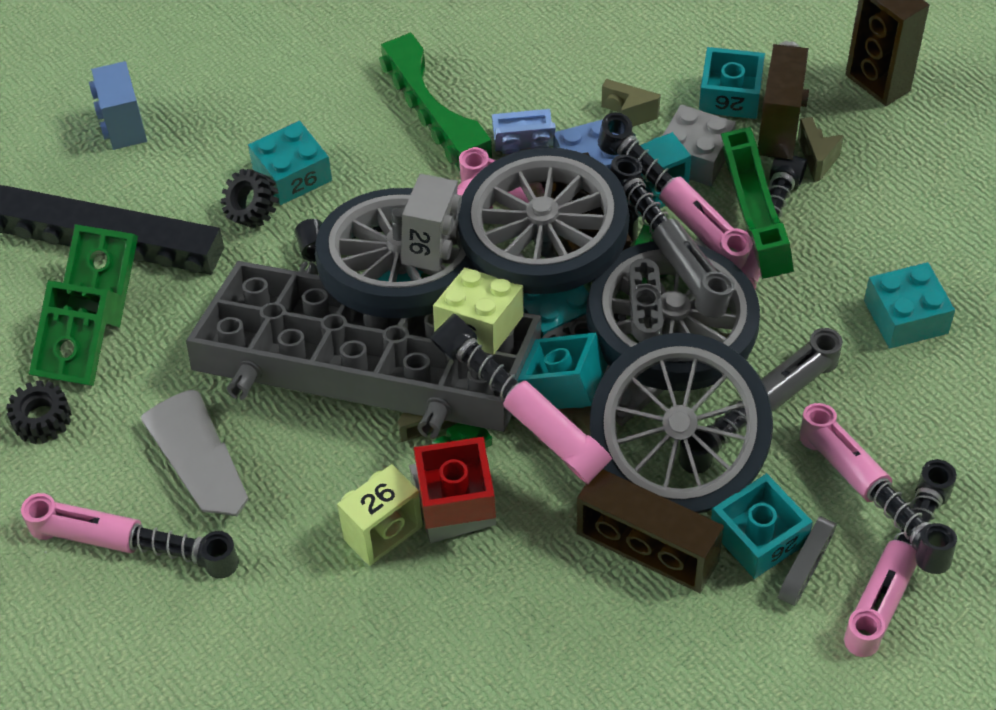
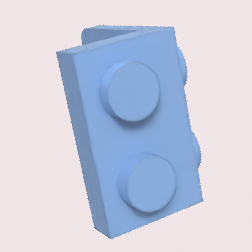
[492,109,556,154]

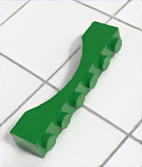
[379,32,492,171]
[721,126,794,279]

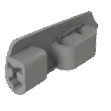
[141,390,249,517]

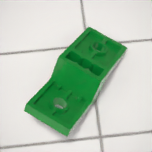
[29,224,138,386]

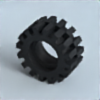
[221,169,279,228]
[6,380,72,444]

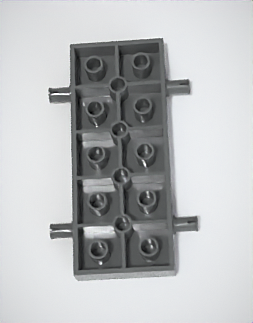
[186,261,541,438]

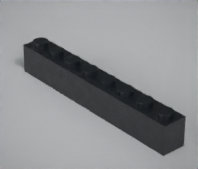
[0,185,225,275]

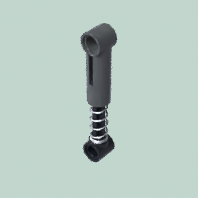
[610,155,735,318]
[679,328,843,474]

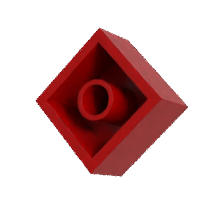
[414,437,496,529]

